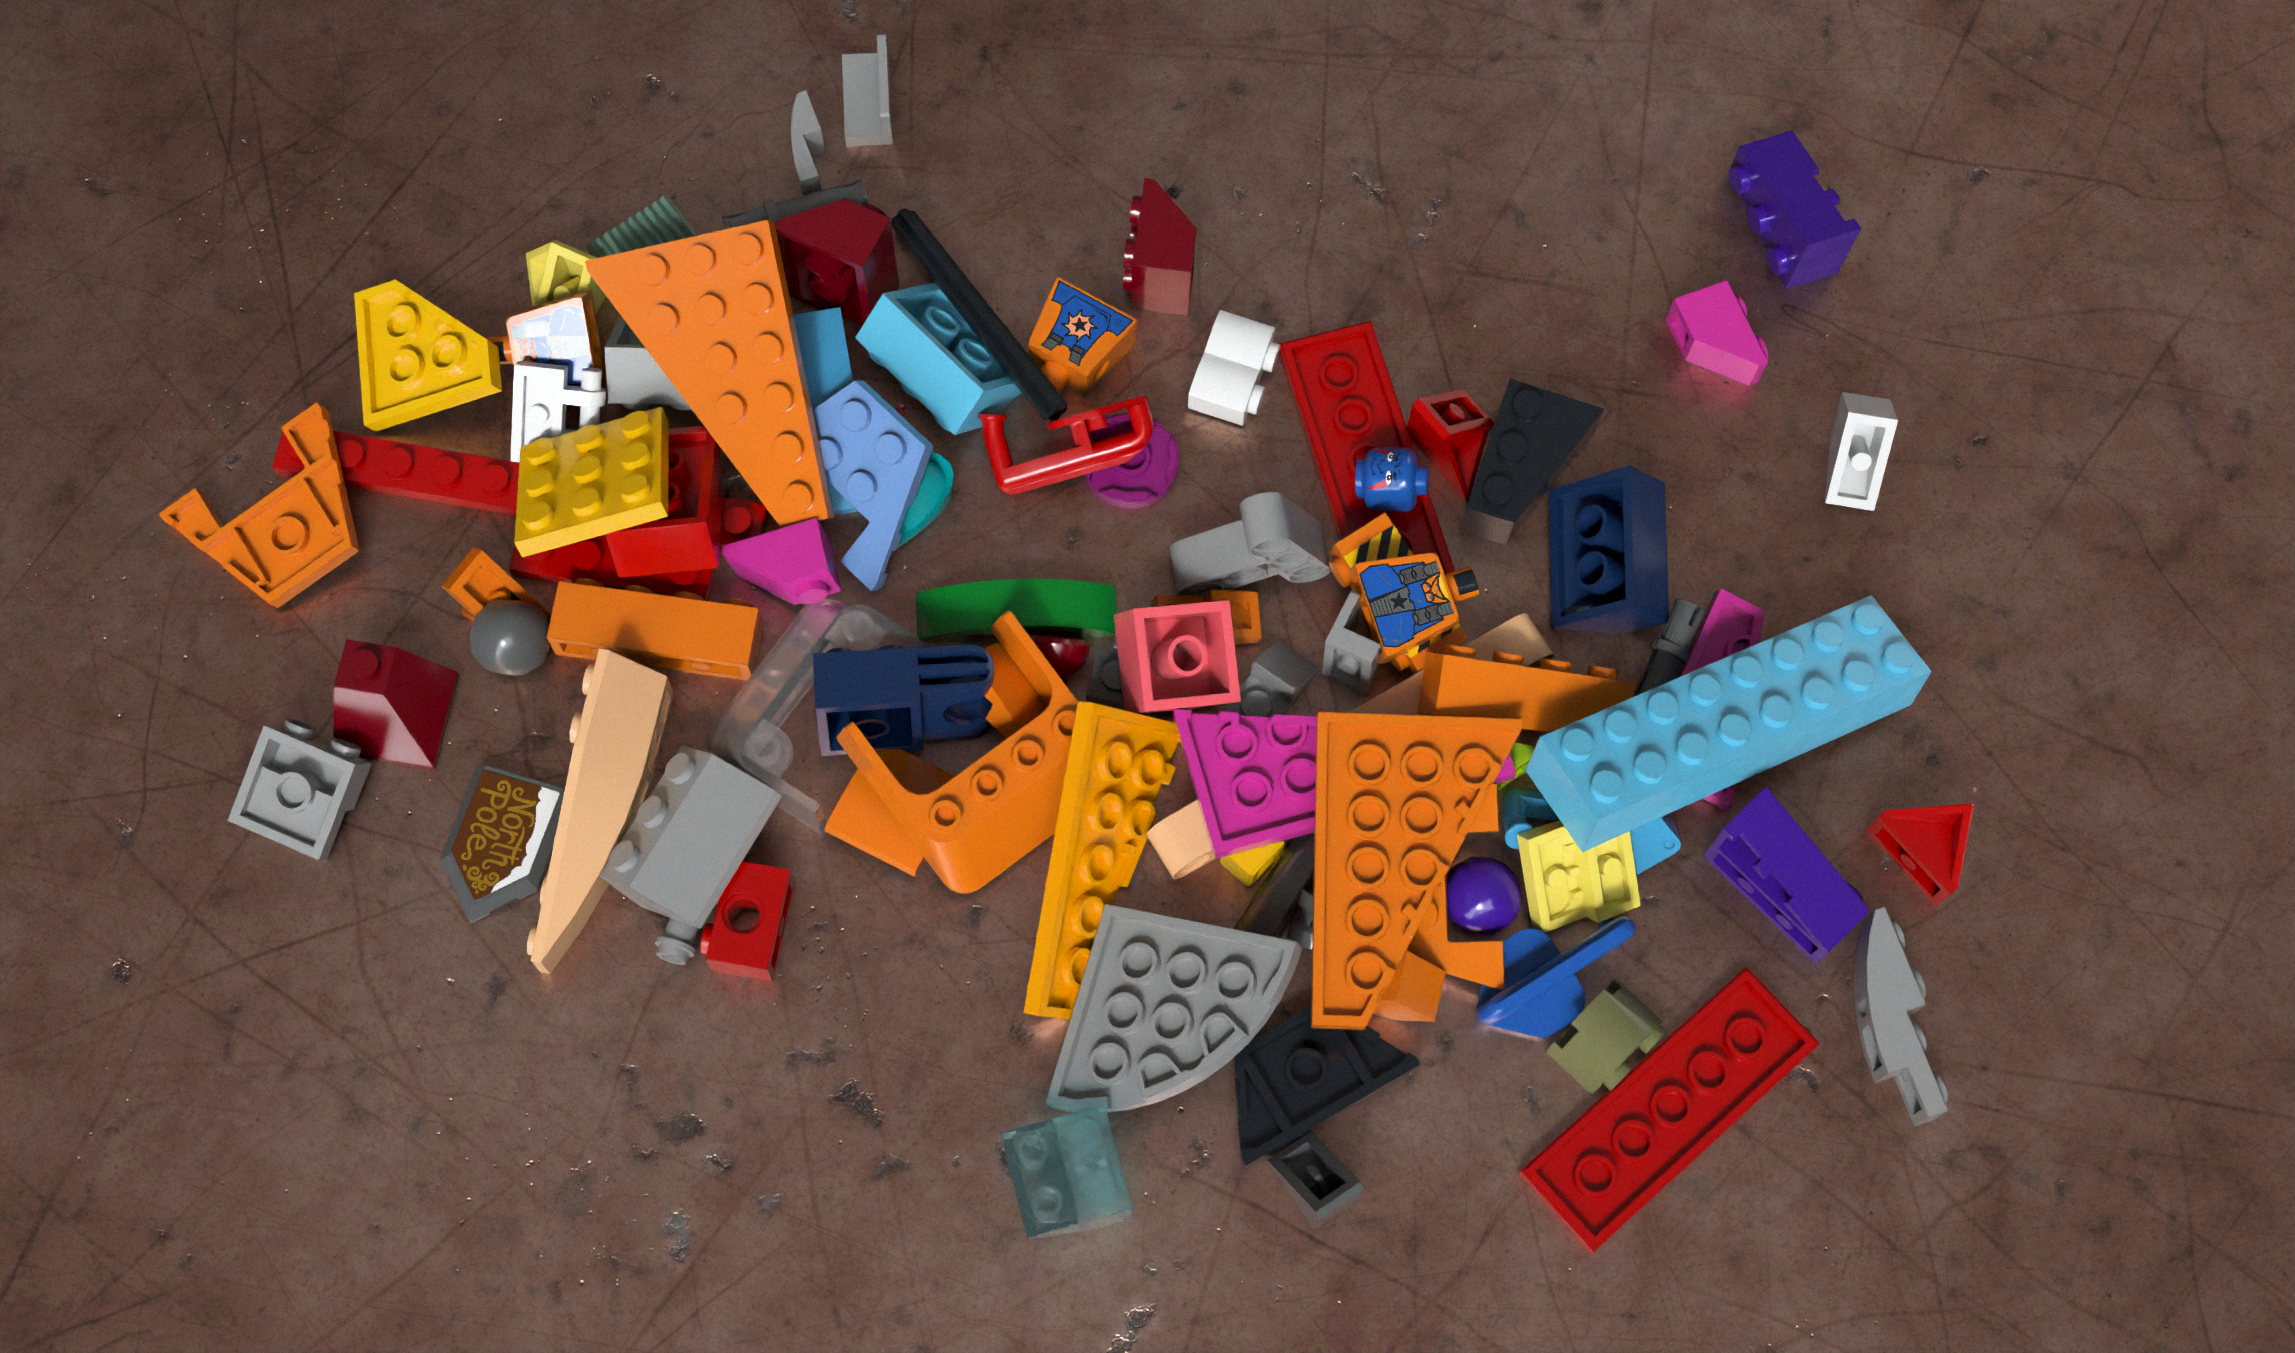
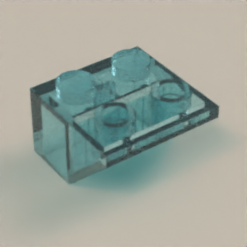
[1000,1105,1133,1239]

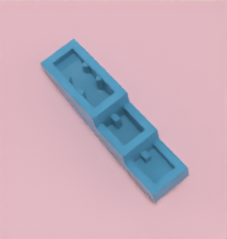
[793,307,858,515]

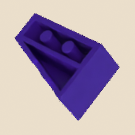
[1729,130,1862,290]
[1703,787,1870,964]

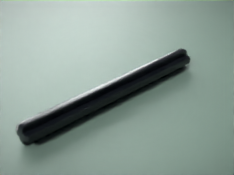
[891,208,1067,422]

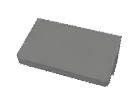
[842,34,893,147]
[1322,590,1381,696]

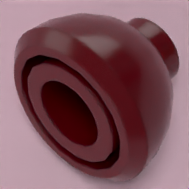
[1027,633,1091,686]

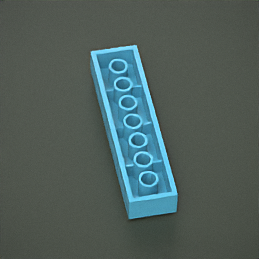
[1525,595,1932,852]

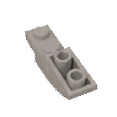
[1854,907,1948,1127]

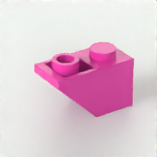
[1665,280,1768,386]

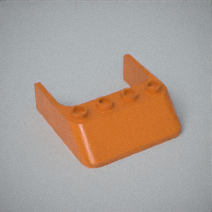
[836,610,1078,894]

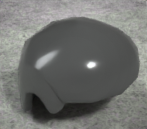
[469,599,551,676]

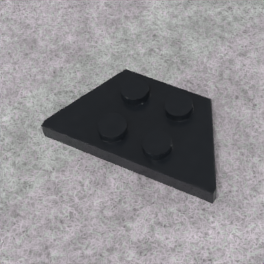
[1233,1006,1421,1169]

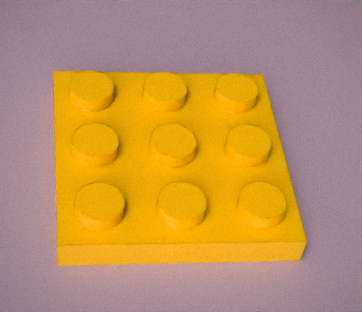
[514,406,669,557]

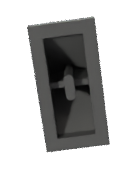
[1268,1131,1364,1230]

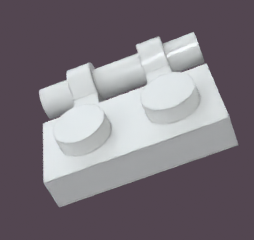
[510,361,606,462]

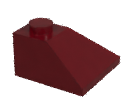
[333,639,459,770]

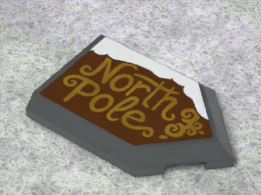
[440,765,565,924]

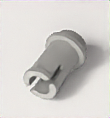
[655,918,699,965]

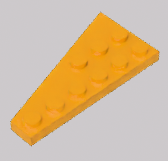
[1023,701,1180,1020]

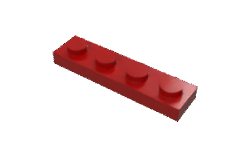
[509,536,716,601]

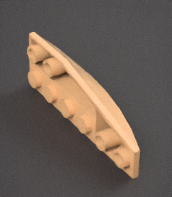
[527,649,674,974]

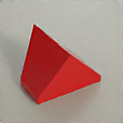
[1407,388,1495,504]
[1866,803,1974,907]

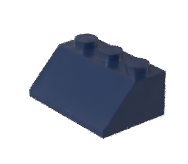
[1549,465,1669,633]

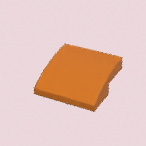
[824,749,955,877]

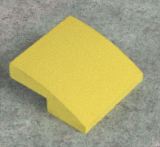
[1517,821,1641,933]

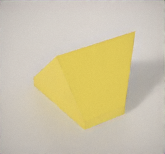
[525,240,606,313]

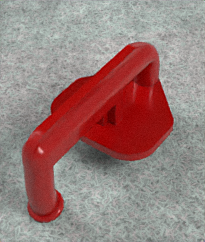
[978,395,1154,495]

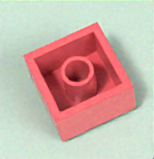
[1114,600,1241,714]

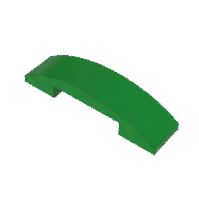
[916,579,1117,643]

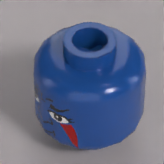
[1355,447,1429,512]

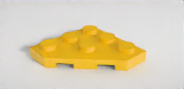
[354,279,502,432]

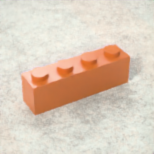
[547,578,764,681]
[1418,644,1635,732]

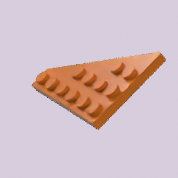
[585,220,834,528]
[1311,712,1522,1030]

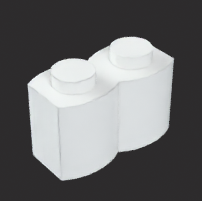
[1188,310,1281,426]

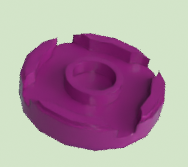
[1084,413,1180,509]

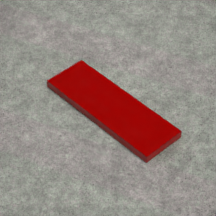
[1279,321,1455,574]
[1518,966,1820,1254]

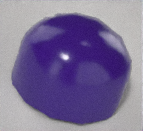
[1447,856,1522,935]

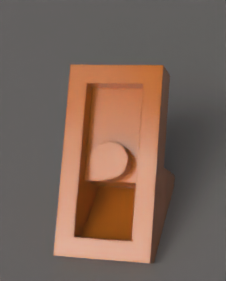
[441,547,551,622]

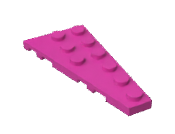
[1173,709,1516,859]

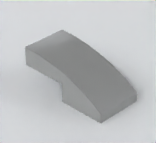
[791,90,825,195]

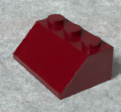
[775,199,900,327]

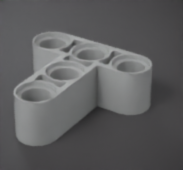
[1169,492,1331,597]

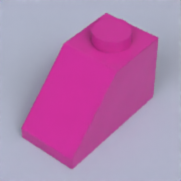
[721,518,842,605]

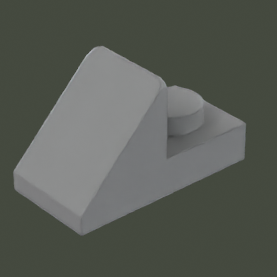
[1222,640,1319,717]

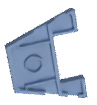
[812,380,934,591]

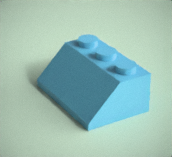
[855,282,1022,435]

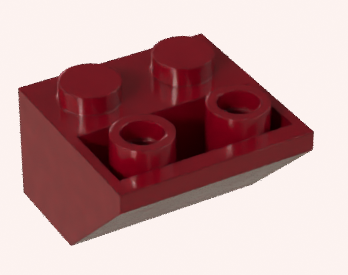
[1123,178,1197,316]

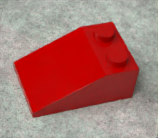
[605,426,722,578]

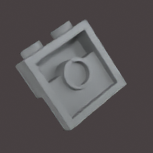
[227,718,372,860]

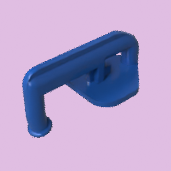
[1476,916,1636,1038]

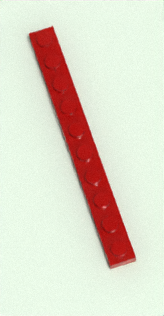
[272,423,769,551]

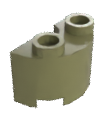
[1546,978,1667,1095]

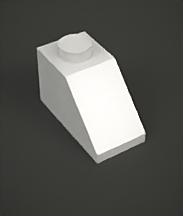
[1824,392,1898,511]

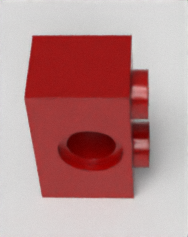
[700,861,795,982]

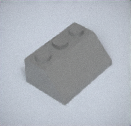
[604,315,692,410]
[599,745,782,929]

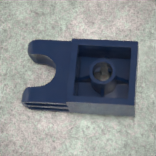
[813,644,994,756]

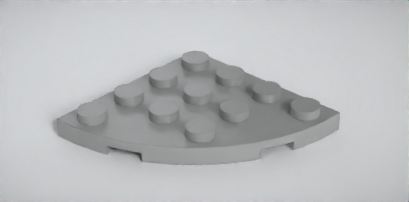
[1045,904,1303,1113]

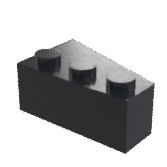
[1459,379,1604,545]

